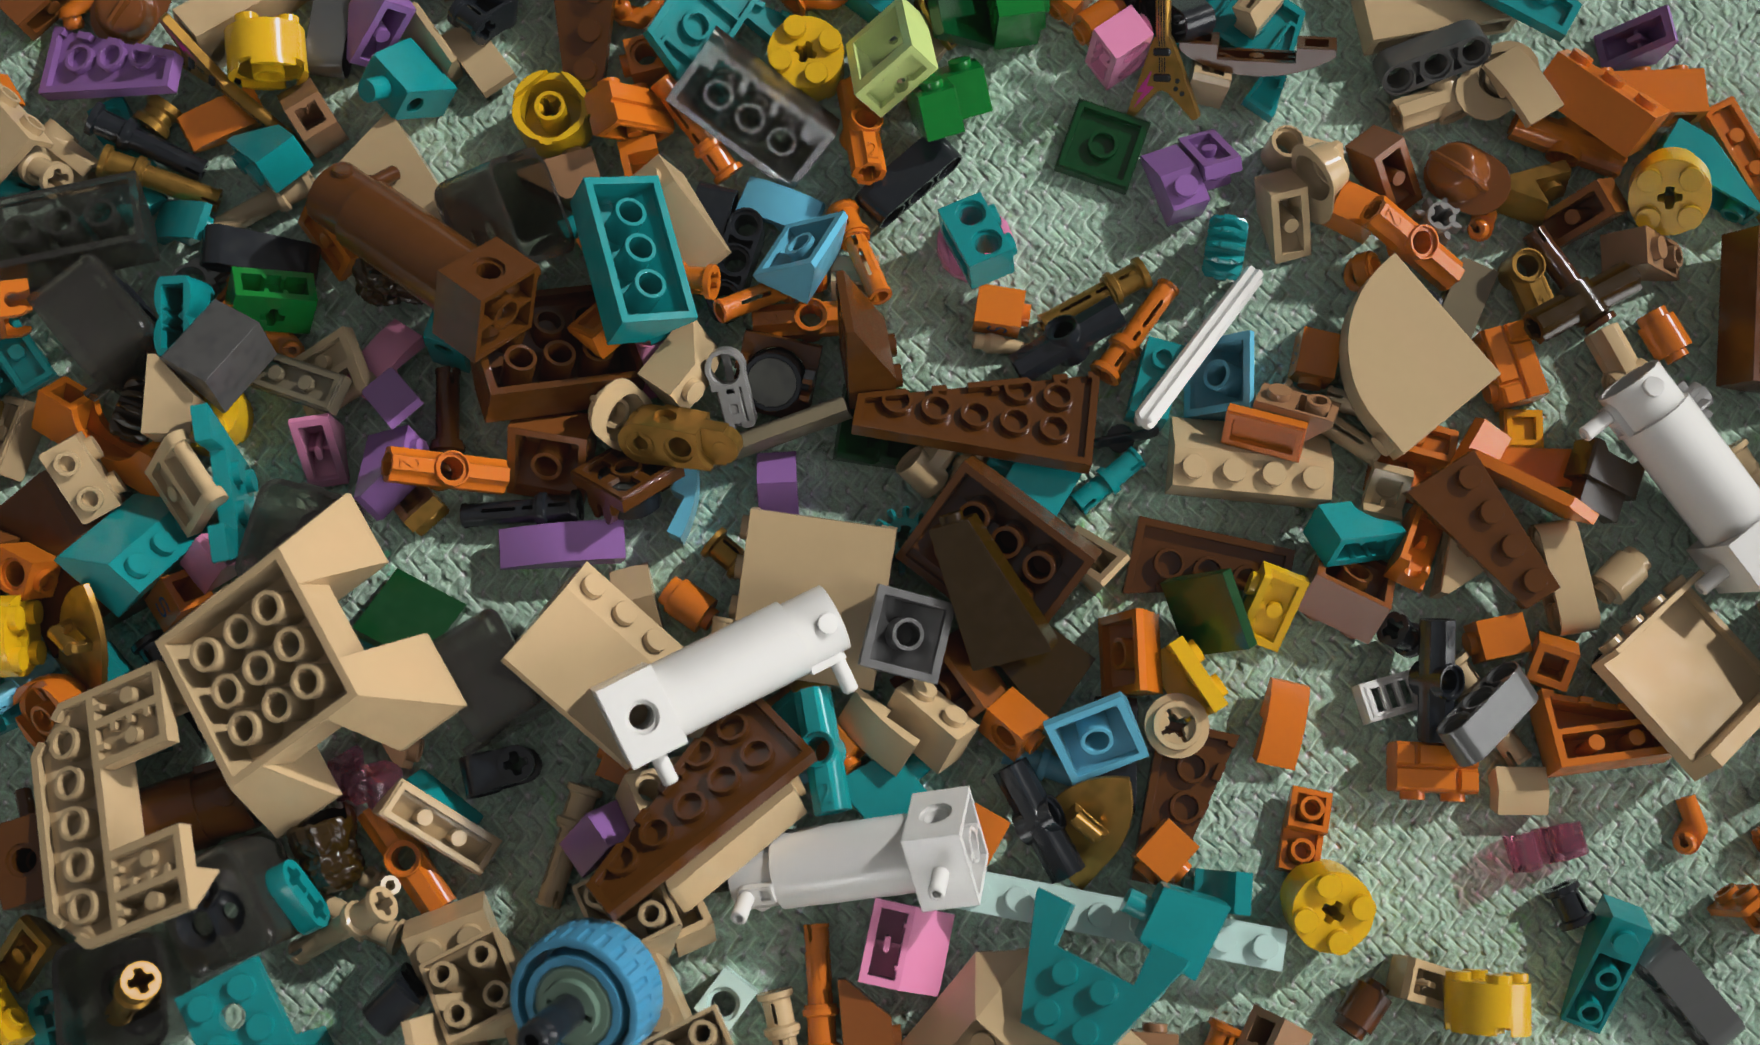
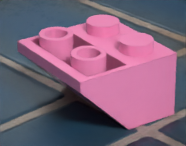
[858,898,955,997]

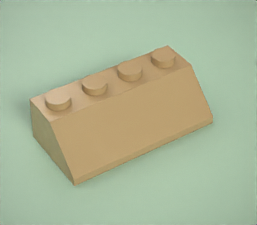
[1165,417,1334,509]

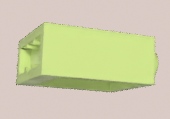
[845,0,938,118]

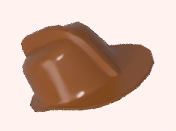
[90,0,172,45]
[1423,141,1511,216]

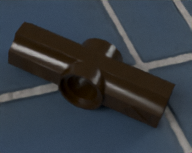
[1522,261,1643,344]

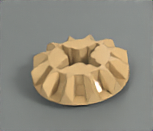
[1143,693,1210,759]

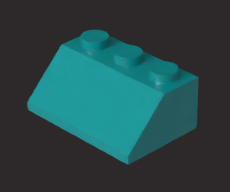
[54,493,210,618]

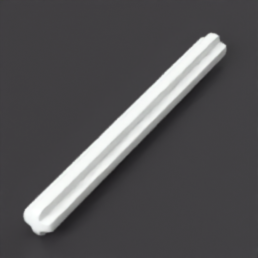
[1134,265,1263,430]

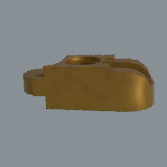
[618,404,743,471]

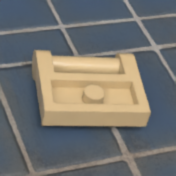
[294,326,377,416]
[145,429,229,538]

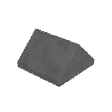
[160,299,277,413]
[857,584,954,684]

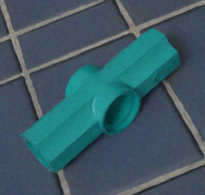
[793,685,852,817]

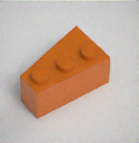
[1543,48,1672,158]
[1529,688,1673,778]

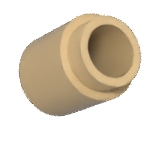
[1591,546,1652,605]

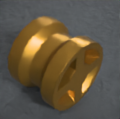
[132,95,183,140]

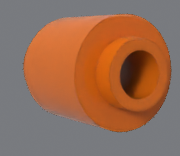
[1072,0,1127,47]
[1636,305,1693,365]
[658,576,720,633]

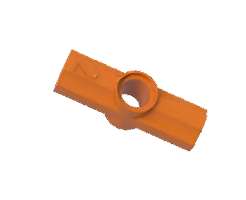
[837,76,887,185]
[1507,113,1629,179]
[1359,195,1465,291]
[752,298,839,342]
[381,446,510,495]
[357,801,457,914]

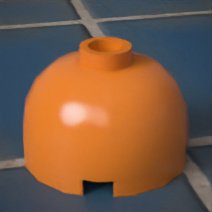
[13,673,88,748]

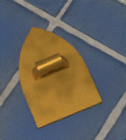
[47,583,108,690]
[1031,776,1133,890]

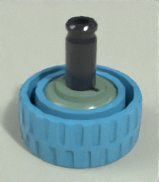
[510,918,663,1045]

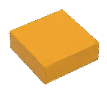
[1499,409,1544,448]

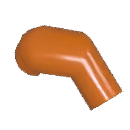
[58,0,94,31]
[614,0,664,30]
[1467,210,1497,242]
[264,331,305,358]
[1672,794,1708,855]

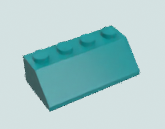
[570,175,698,345]

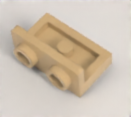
[39,431,127,524]

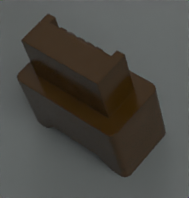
[1563,437,1645,524]

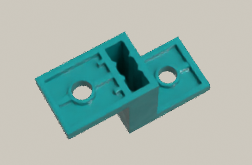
[174,956,334,1045]

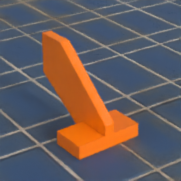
[1449,417,1599,525]

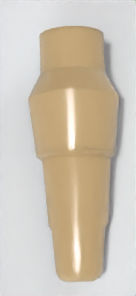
[972,332,1029,354]

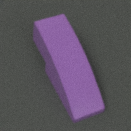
[498,519,626,570]

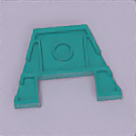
[642,0,792,133]
[1151,0,1306,123]
[190,403,264,564]
[1020,887,1191,1045]

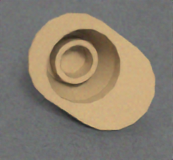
[1455,40,1540,121]
[1292,140,1350,225]
[588,378,652,451]

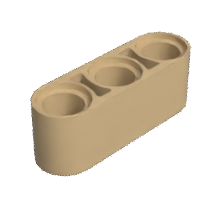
[1528,519,1601,637]

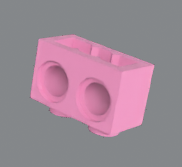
[1085,5,1154,91]

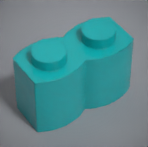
[154,275,216,357]

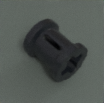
[1376,611,1419,658]
[1543,879,1597,932]

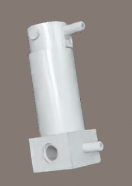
[1579,360,1760,595]
[590,585,858,787]
[728,786,989,925]

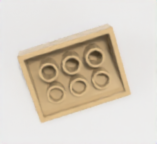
[500,561,683,770]

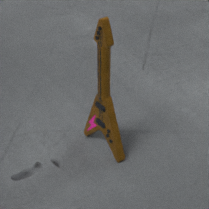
[1127,0,1201,120]
[158,13,311,155]

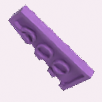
[38,25,184,101]

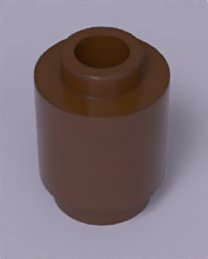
[1333,976,1392,1042]

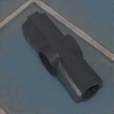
[1008,295,1127,381]
[1408,618,1465,743]
[993,757,1085,884]

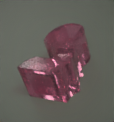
[327,744,403,810]
[1502,820,1590,873]

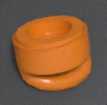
[1343,250,1382,292]

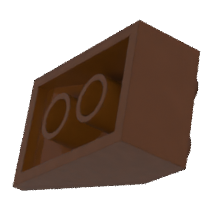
[835,270,903,409]

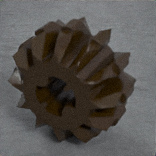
[109,374,149,445]

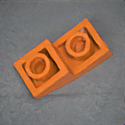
[176,88,263,154]
[1252,677,1310,770]
[1274,785,1333,873]

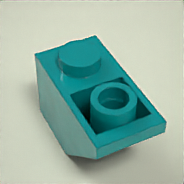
[226,124,314,193]

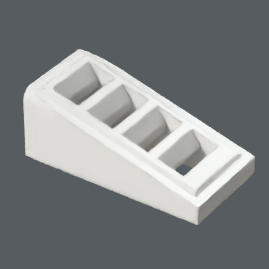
[1351,670,1418,725]

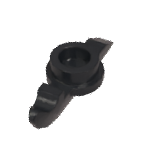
[1093,424,1159,453]

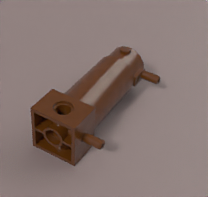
[306,161,541,363]
[0,760,263,911]

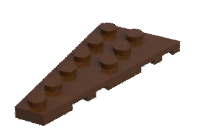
[851,370,1101,474]
[585,698,818,922]

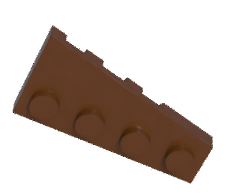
[1121,516,1296,593]

